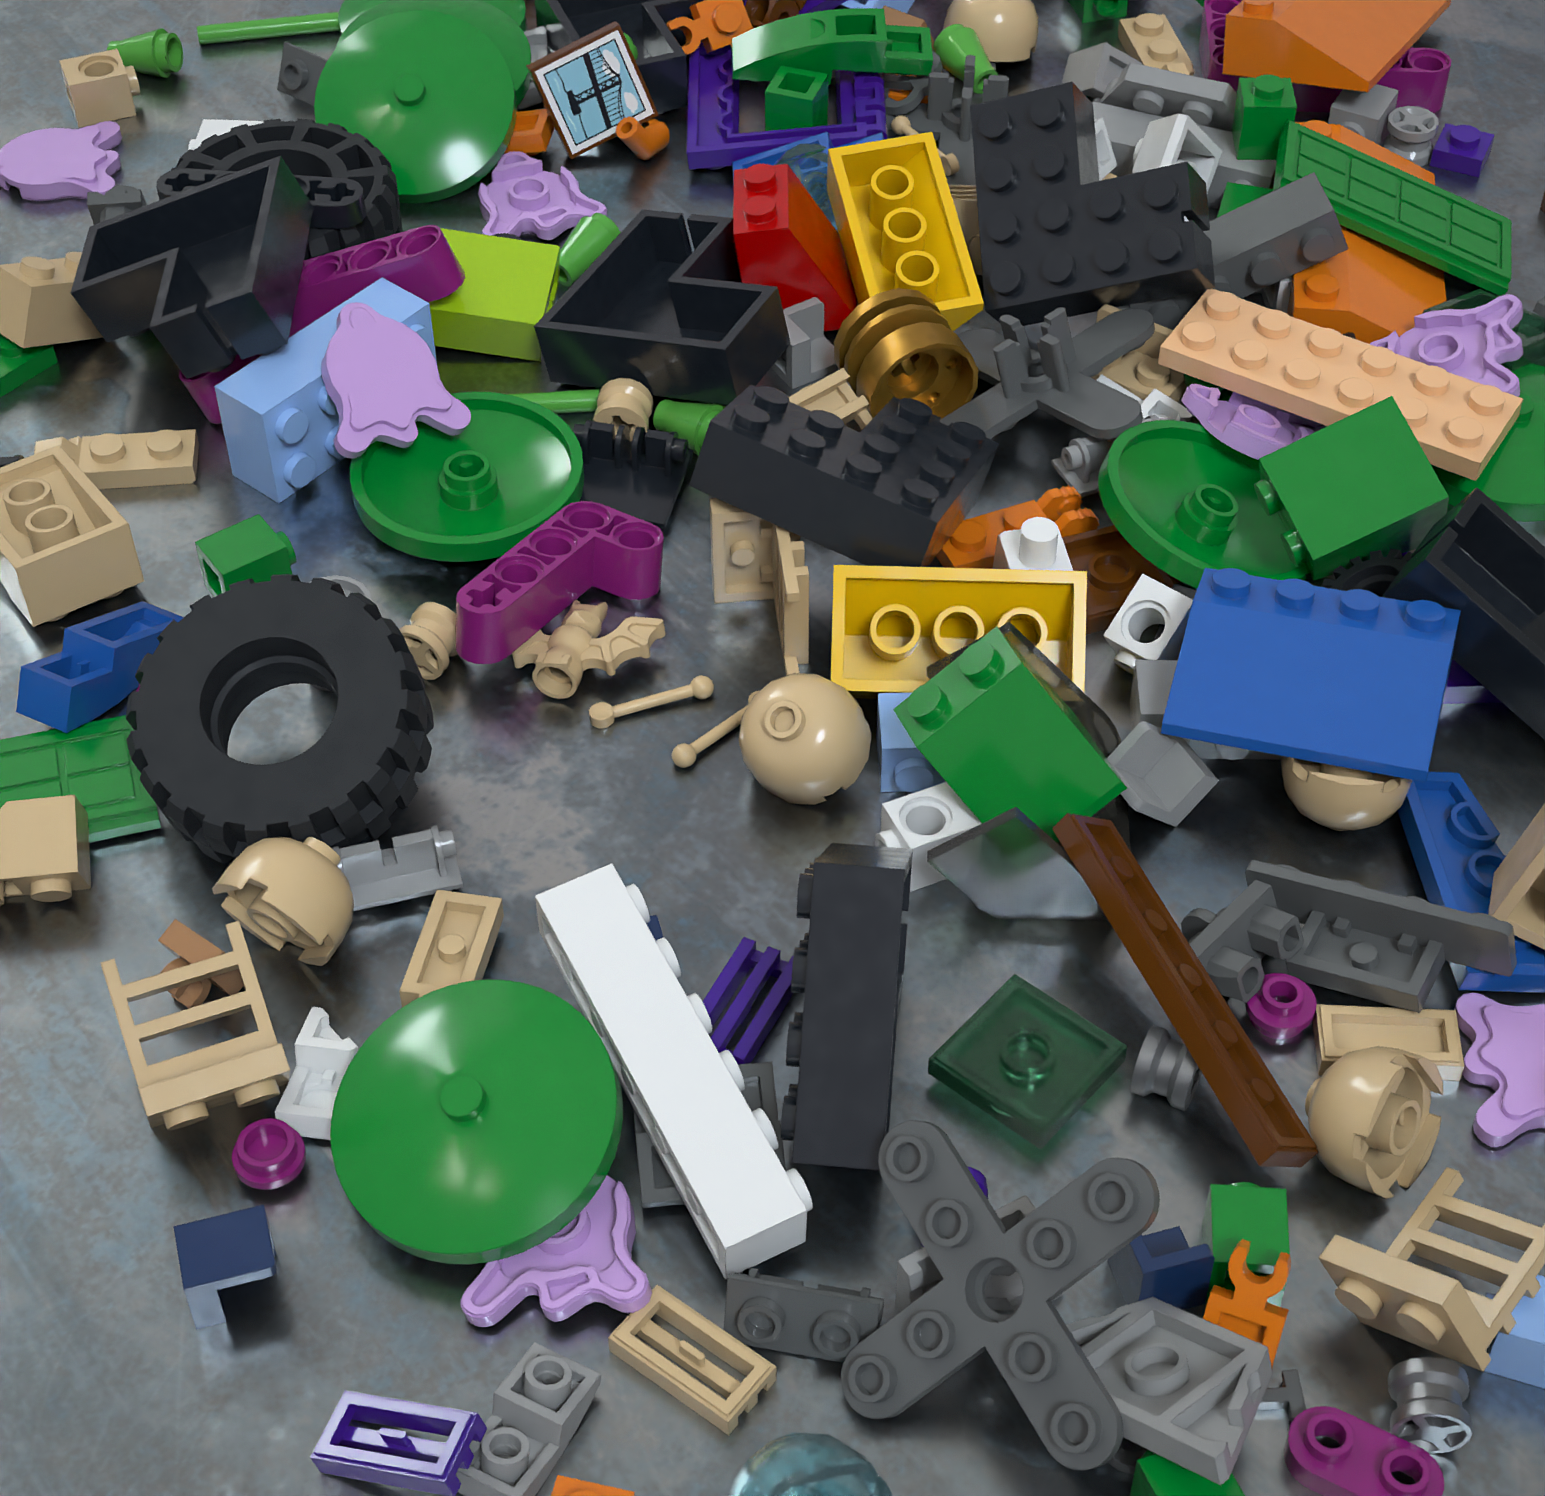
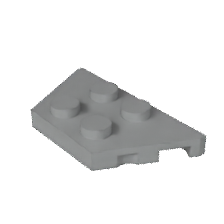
[1093,62,1237,132]
[999,1297,1273,1485]

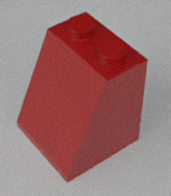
[733,164,857,331]

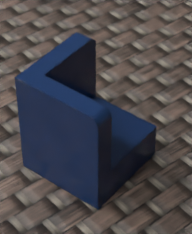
[173,1204,277,1330]
[1107,1226,1215,1310]

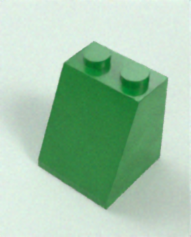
[1254,396,1449,580]
[893,626,1127,870]

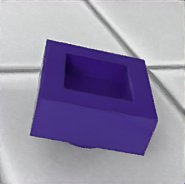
[1430,123,1495,178]

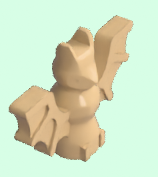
[512,600,666,699]

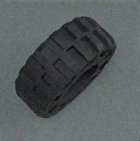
[170,119,403,260]
[126,574,434,863]

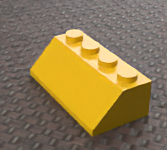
[827,132,984,331]
[831,565,1087,704]

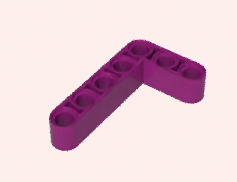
[1199,0,1452,113]
[179,225,465,424]

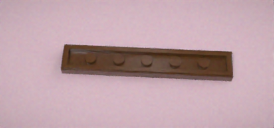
[1052,813,1319,1167]

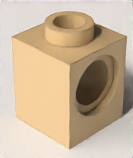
[60,49,140,128]

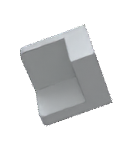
[1062,42,1142,99]
[771,297,839,389]
[1107,721,1219,827]

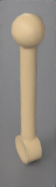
[891,115,959,176]
[589,675,714,729]
[671,691,759,768]

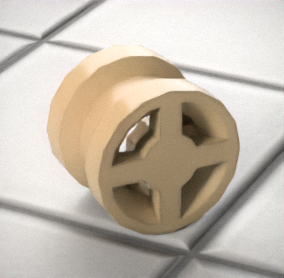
[593,378,653,441]
[399,602,458,680]

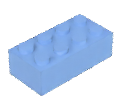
[214,278,437,503]

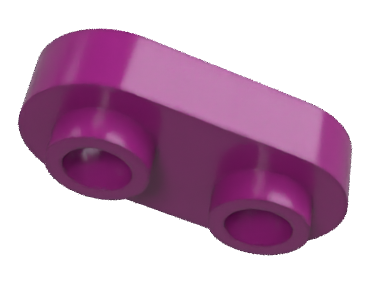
[1284,1406,1444,1496]

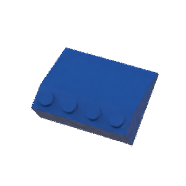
[1161,568,1461,782]

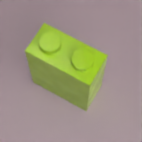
[428,228,560,362]

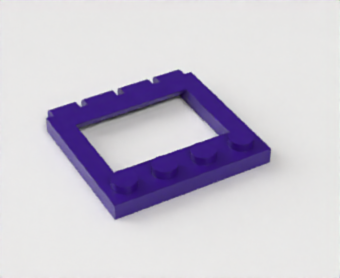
[687,42,887,170]

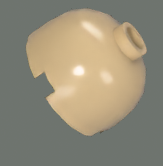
[943,0,1038,62]
[738,673,872,805]
[1281,756,1412,831]
[212,837,354,966]
[1305,1046,1443,1199]

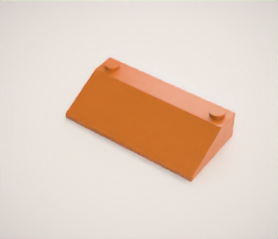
[1222,0,1451,92]
[1287,120,1447,344]

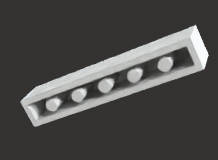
[535,863,813,1280]

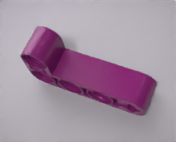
[456,501,664,664]

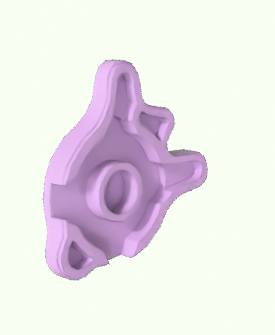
[0,121,122,201]
[478,151,607,240]
[1370,294,1523,397]
[321,302,471,459]
[1182,384,1327,460]
[1454,992,1545,1147]
[461,1176,652,1327]

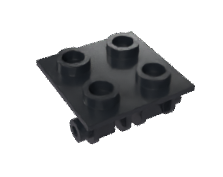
[573,419,693,528]

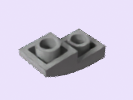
[456,1343,601,1496]

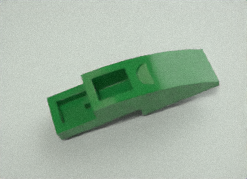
[731,8,933,85]

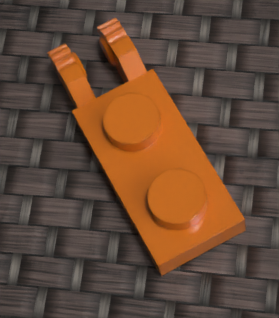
[936,485,1100,569]

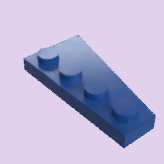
[1397,771,1545,993]

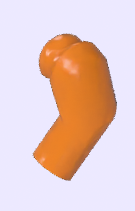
[616,117,670,160]

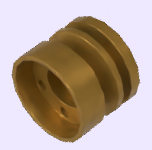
[834,288,978,420]

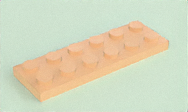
[1158,288,1523,481]

